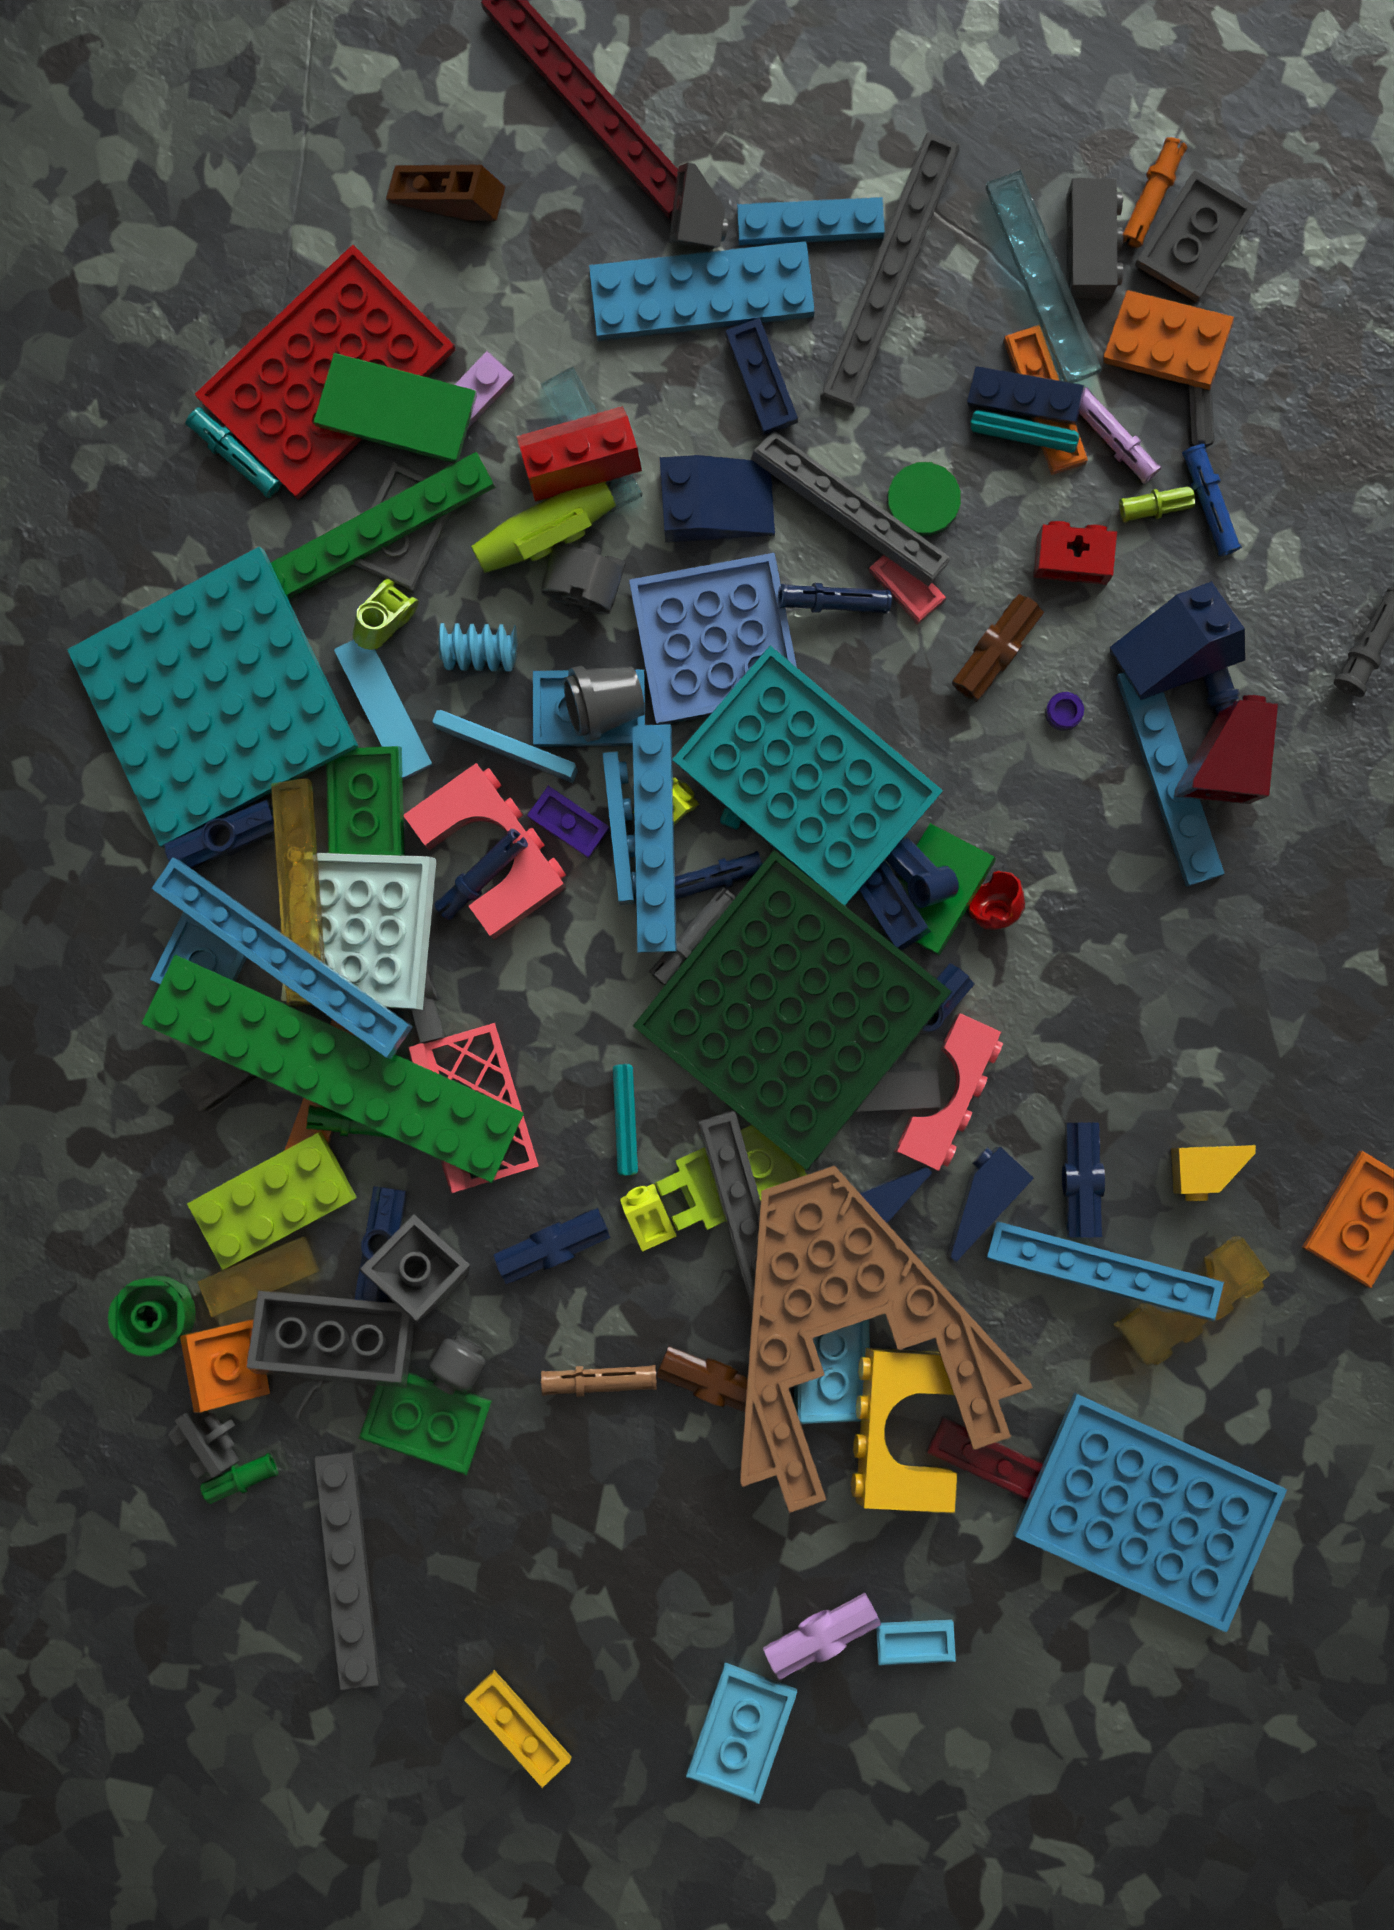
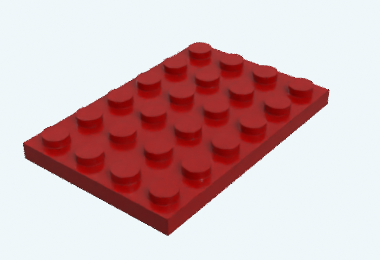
[194,244,456,500]

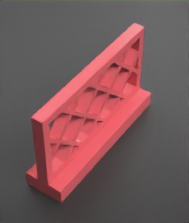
[407,1023,539,1194]

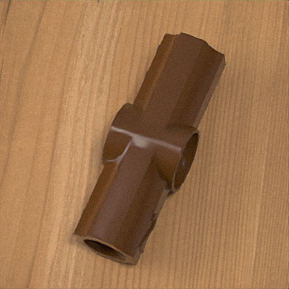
[951,594,1044,702]
[656,1345,748,1413]

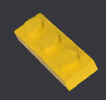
[464,1670,572,1788]

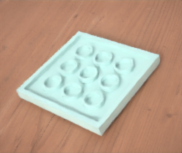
[281,852,437,1010]

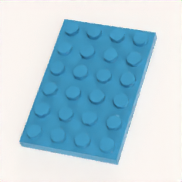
[1013,1393,1287,1633]

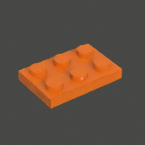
[1103,290,1234,390]

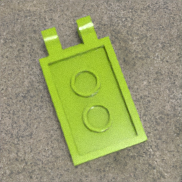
[655,1125,807,1231]

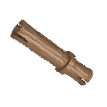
[541,1365,657,1397]

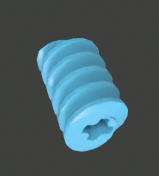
[438,623,517,671]

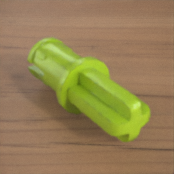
[1119,486,1195,523]

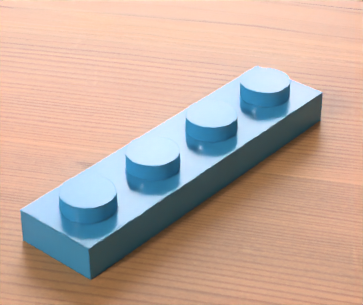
[737,197,885,245]
[603,751,636,905]

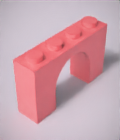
[403,763,567,940]

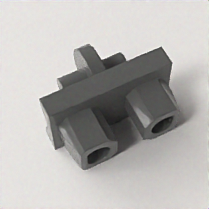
[169,1409,239,1479]

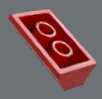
[516,406,642,502]

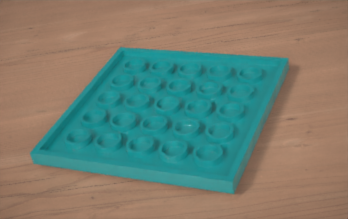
[67,546,359,848]

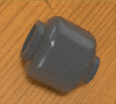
[428,1335,486,1395]

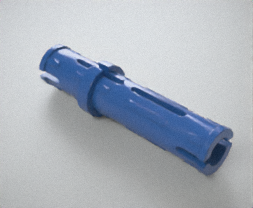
[1182,444,1242,557]

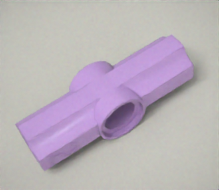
[763,1593,881,1680]

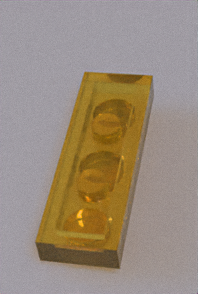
[198,1236,320,1317]

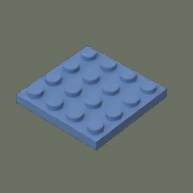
[629,553,797,725]

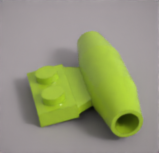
[471,482,616,573]

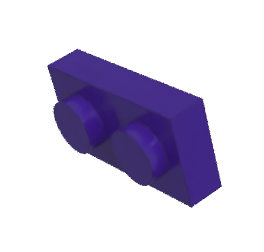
[527,785,610,859]

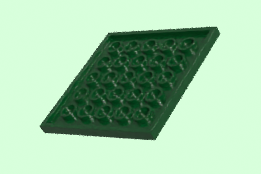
[633,850,953,1170]

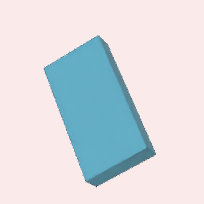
[876,1620,956,1665]

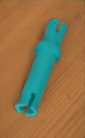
[185,407,282,498]

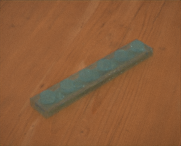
[985,170,1102,383]

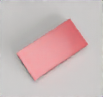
[869,555,946,625]

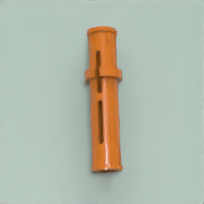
[1123,137,1187,248]

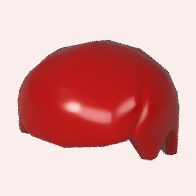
[968,871,1025,930]

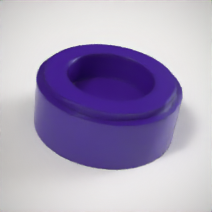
[1045,692,1084,731]

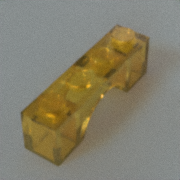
[1113,1236,1270,1366]

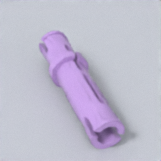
[1079,387,1162,484]

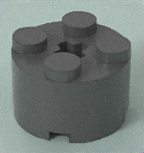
[541,541,626,615]

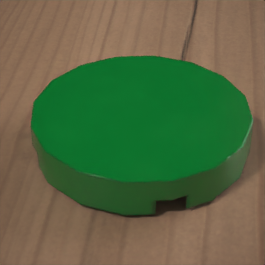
[887,462,961,536]

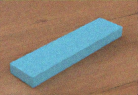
[334,640,434,781]
[432,710,578,783]

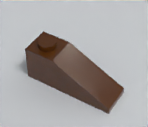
[386,165,506,221]

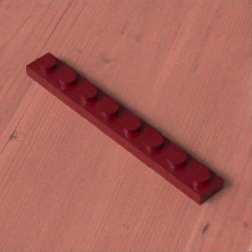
[481,0,678,219]

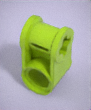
[352,579,419,650]

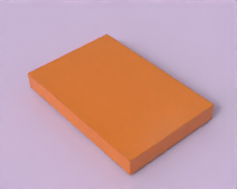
[1302,1151,1394,1288]

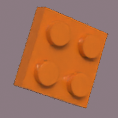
[180,1319,270,1412]

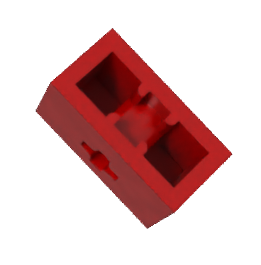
[1033,521,1117,585]

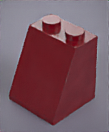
[1174,695,1278,804]

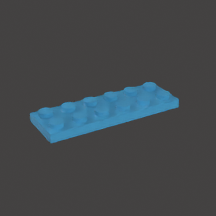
[589,241,815,341]

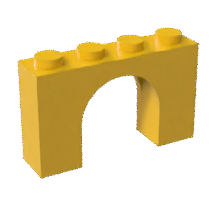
[851,1348,957,1513]

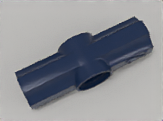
[164,800,282,869]
[1062,1122,1105,1238]
[354,1186,407,1303]
[493,1208,611,1284]

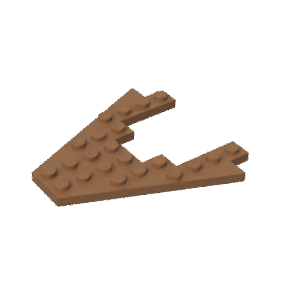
[740,1166,1032,1513]

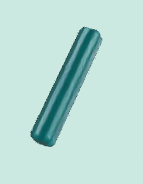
[971,410,1079,453]
[613,1064,638,1176]

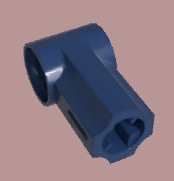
[885,837,959,908]
[919,963,975,1035]

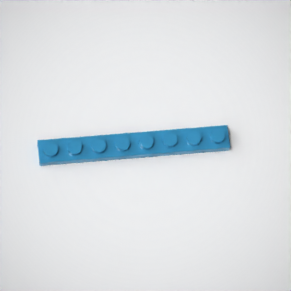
[151,858,413,1059]

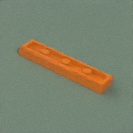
[1003,325,1088,475]

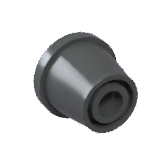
[563,665,645,742]

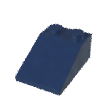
[660,455,775,543]
[1110,581,1245,700]

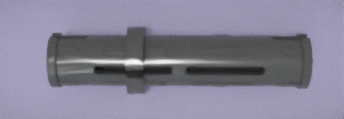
[649,886,736,986]

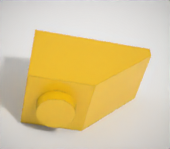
[1171,1145,1256,1201]

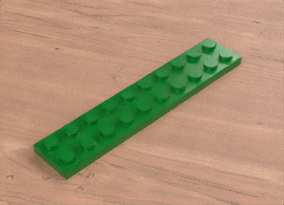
[141,955,524,1183]

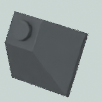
[360,1215,470,1323]

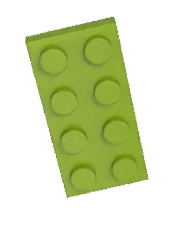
[187,1131,357,1270]

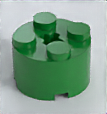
[108,1276,196,1356]

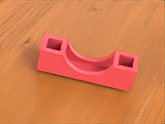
[894,1013,1003,1171]

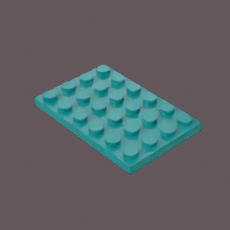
[672,645,943,906]

